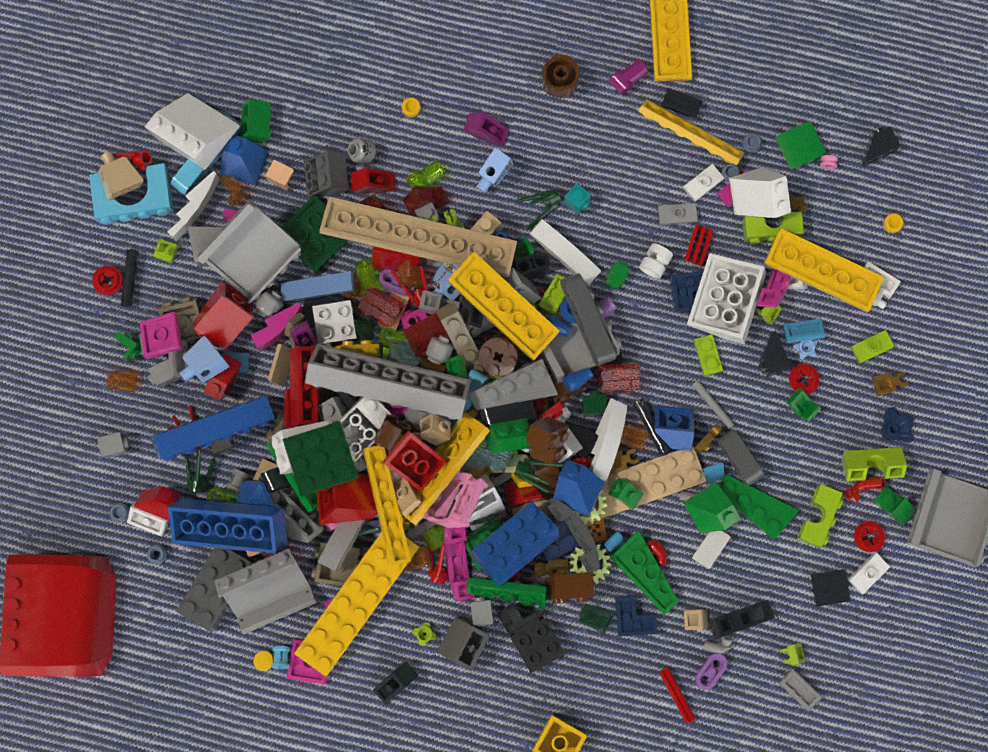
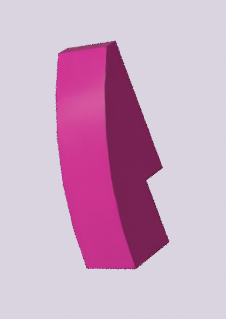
[251,303,303,352]

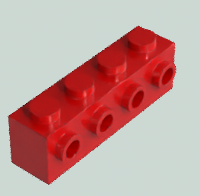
[290,346,319,427]

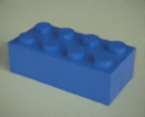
[472,501,559,587]

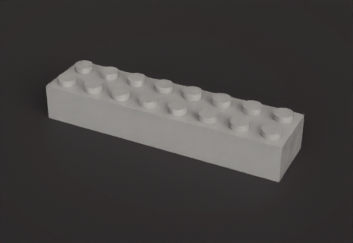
[305,344,471,420]

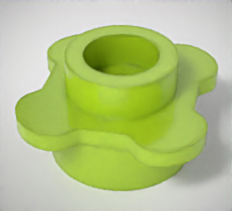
[413,622,436,646]

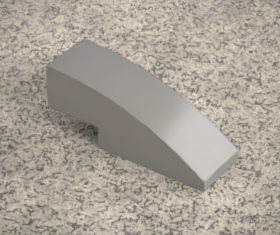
[318,520,365,571]

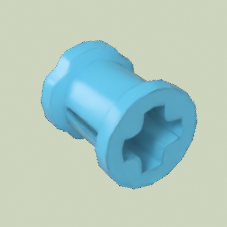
[272,646,290,669]

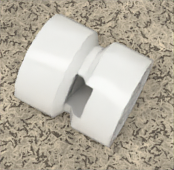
[639,243,673,279]

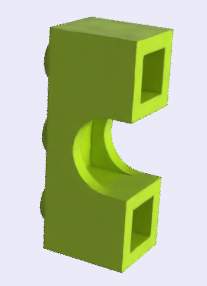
[742,212,804,244]
[841,447,907,481]
[797,484,843,548]

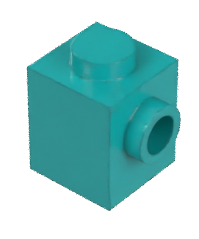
[564,183,591,214]

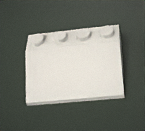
[145,93,240,170]
[687,253,766,344]

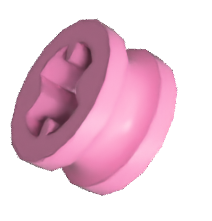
[820,155,838,170]

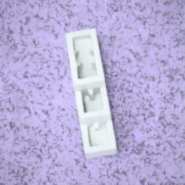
[167,171,219,241]
[529,220,601,285]
[589,398,627,481]

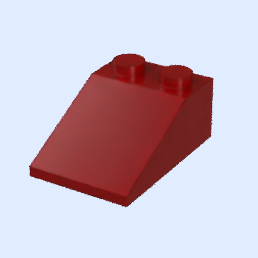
[382,431,447,492]

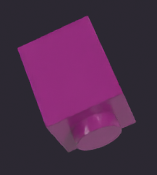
[464,113,509,146]
[289,320,318,347]

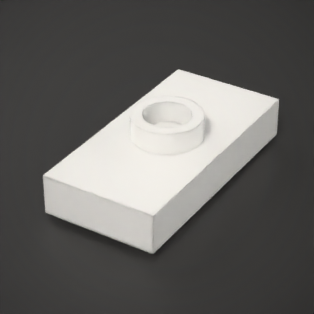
[683,164,724,202]
[848,553,890,594]

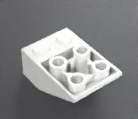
[339,397,392,462]
[454,474,507,531]

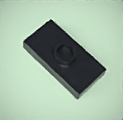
[661,88,703,120]

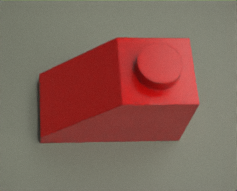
[351,167,396,194]
[203,354,242,401]
[504,479,542,508]
[134,486,180,520]

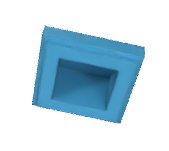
[702,462,724,483]
[603,532,625,556]

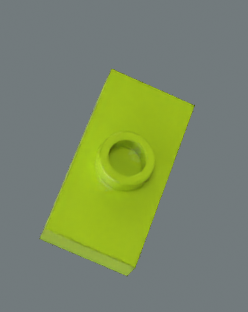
[537,274,566,316]
[851,330,895,364]

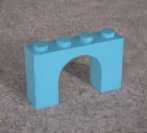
[89,163,174,225]

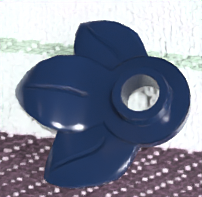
[881,407,914,443]

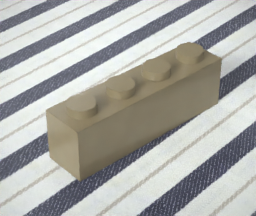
[437,302,488,375]

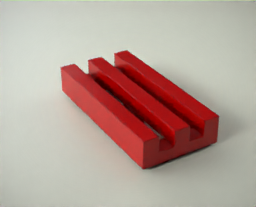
[684,225,713,267]

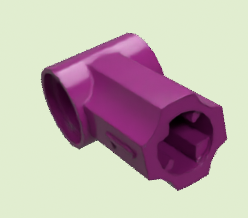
[609,59,648,95]

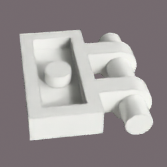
[864,262,901,309]

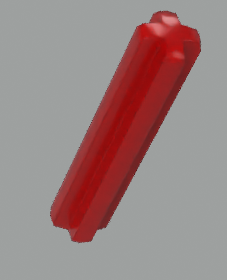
[659,668,695,724]

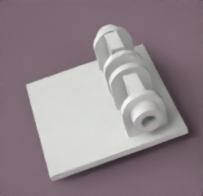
[312,300,356,344]

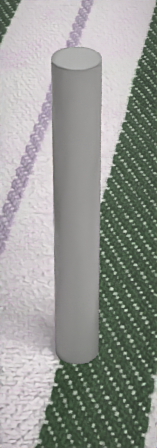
[692,380,735,429]

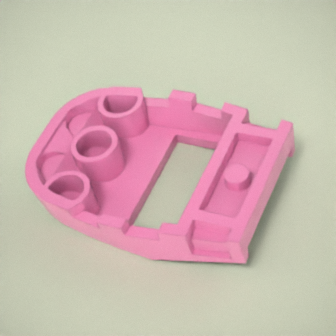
[423,470,488,528]

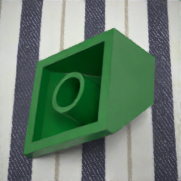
[683,481,741,533]

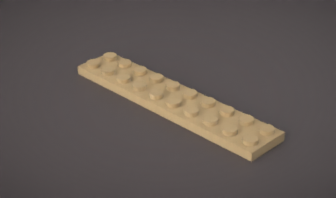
[320,197,517,277]
[511,446,707,524]

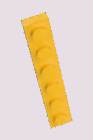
[638,99,744,165]
[363,446,411,566]

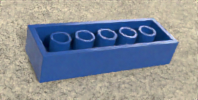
[150,396,275,461]
[168,498,288,554]

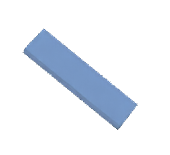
[281,271,354,303]

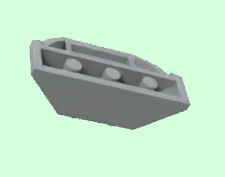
[269,487,323,543]

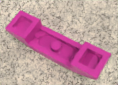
[757,268,791,308]
[444,527,475,602]

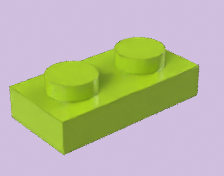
[693,334,723,377]

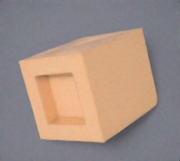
[265,160,294,191]

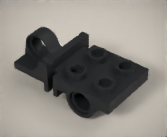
[497,603,565,674]

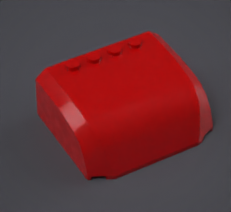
[0,554,117,677]

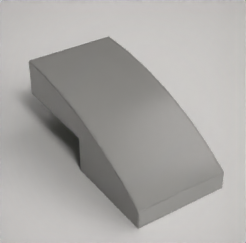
[419,290,460,317]

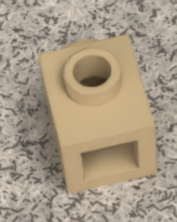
[419,414,451,446]

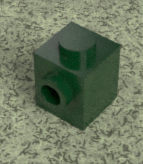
[582,391,610,417]

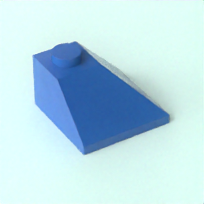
[220,135,268,186]
[654,405,694,451]
[552,460,604,516]
[236,480,275,507]

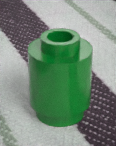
[605,261,630,290]

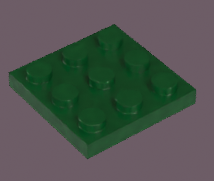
[282,195,349,274]
[282,421,359,497]

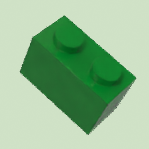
[241,99,272,144]
[485,418,530,454]

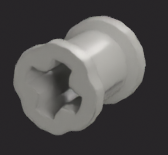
[226,468,249,492]

